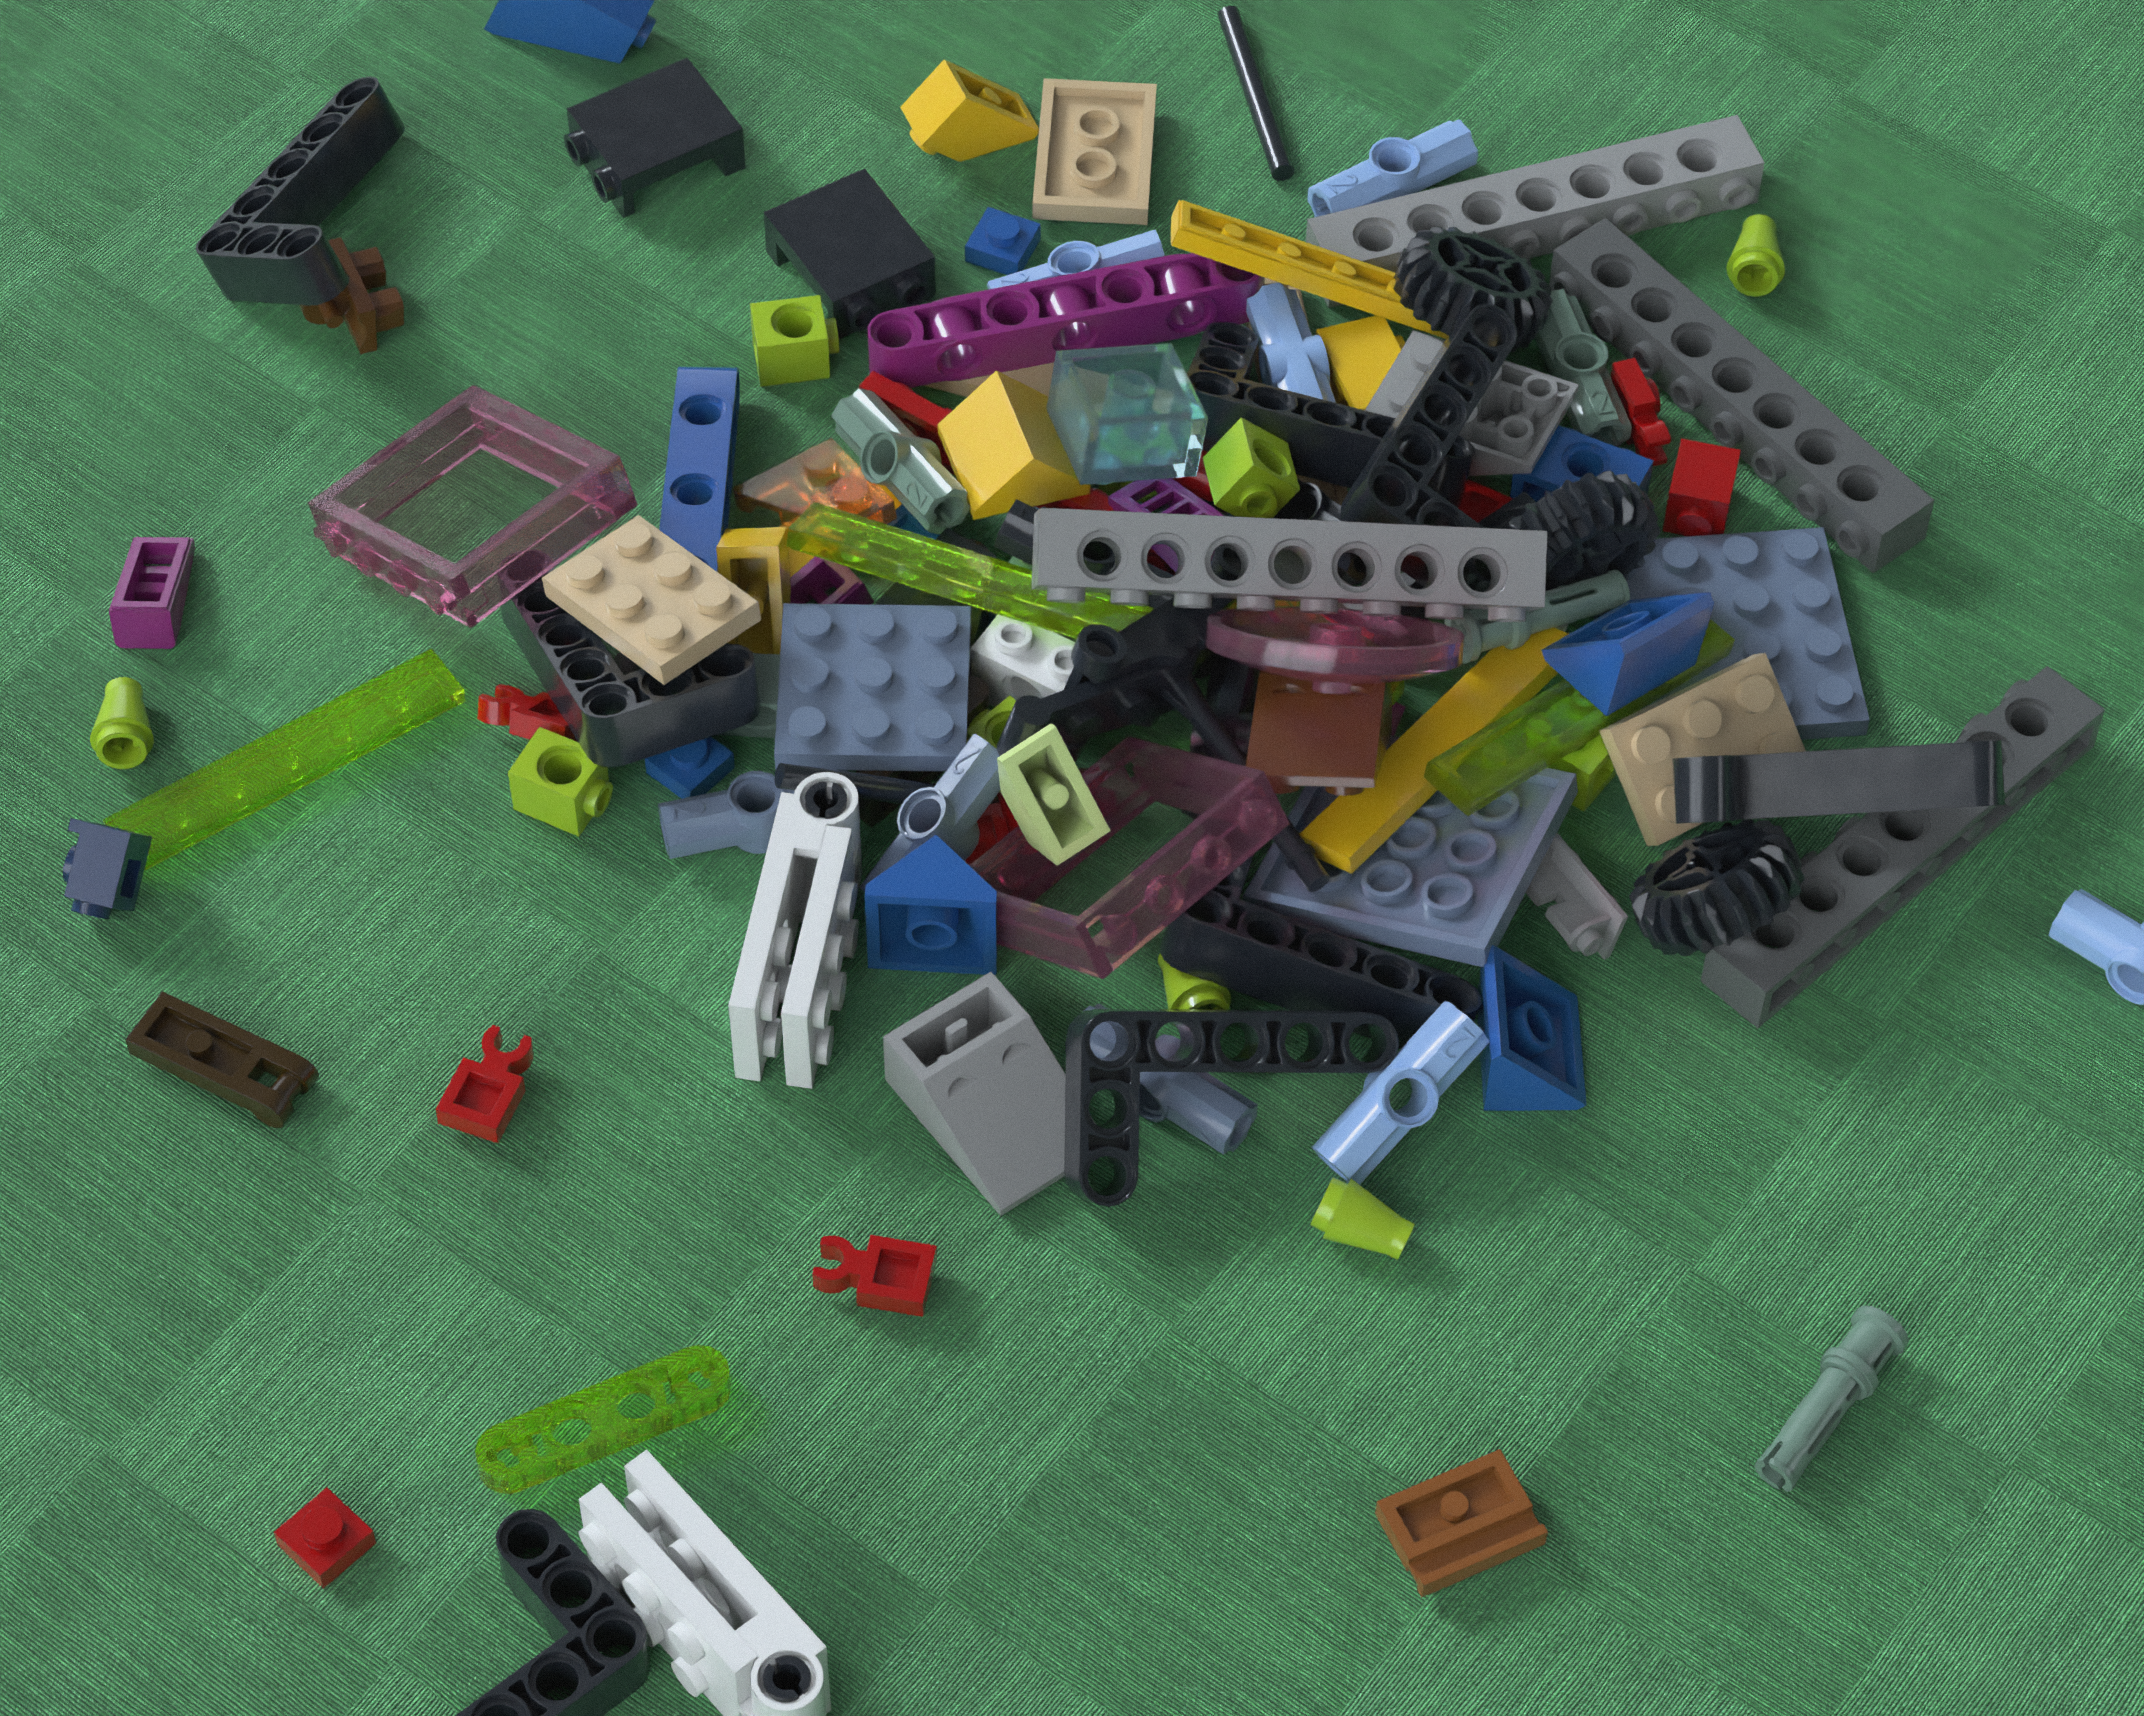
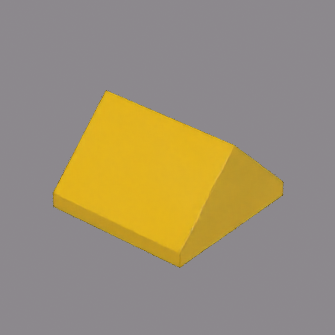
[938,370,1090,520]

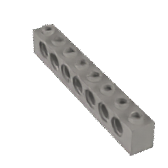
[1306,115,1765,308]
[1031,508,1547,622]

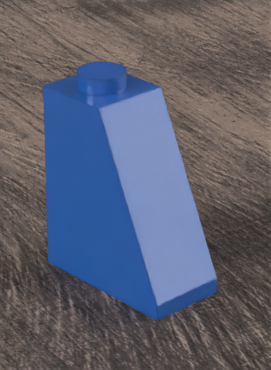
[484,0,657,64]

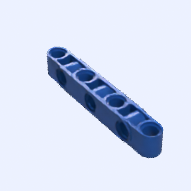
[659,367,740,572]

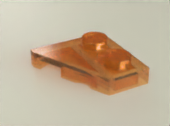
[733,438,897,545]

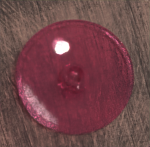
[1206,606,1465,694]

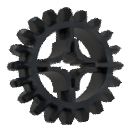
[1393,227,1553,352]
[1509,470,1661,591]
[1629,819,1805,956]

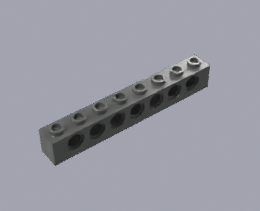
[1549,218,1934,573]
[1701,666,2105,1029]

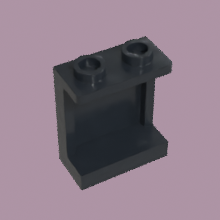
[564,58,745,218]
[764,168,936,339]

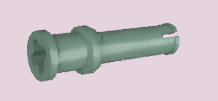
[1444,570,1630,663]
[1754,1306,1909,1492]

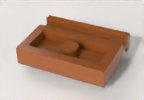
[1375,1449,1548,1598]

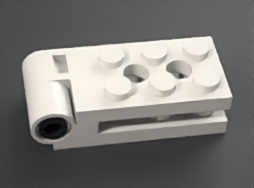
[728,772,862,1089]
[579,1450,831,1716]

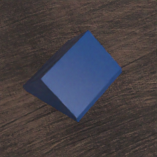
[1541,592,1714,716]
[865,835,997,975]
[1477,945,1587,1111]

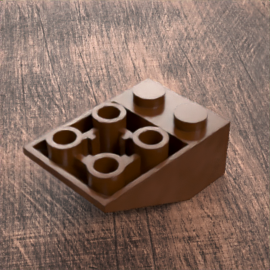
[1244,656,1392,796]

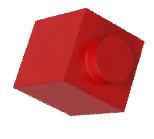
[1663,438,1741,537]

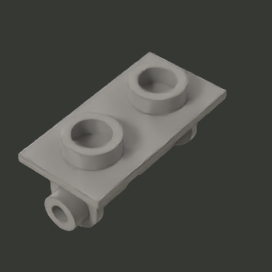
[1526,833,1628,960]

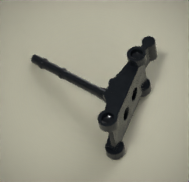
[997,547,1330,892]

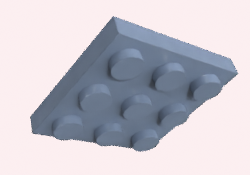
[774,603,971,771]

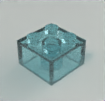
[1046,343,1208,485]

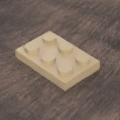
[1032,78,1157,225]
[542,515,761,685]
[1599,653,1806,846]

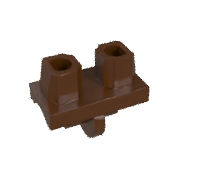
[299,237,404,355]

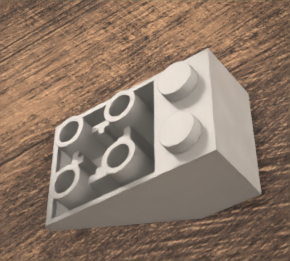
[1365,330,1579,476]
[883,972,1096,1216]

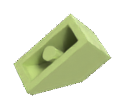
[997,723,1111,866]

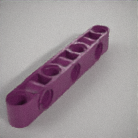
[868,253,1265,388]

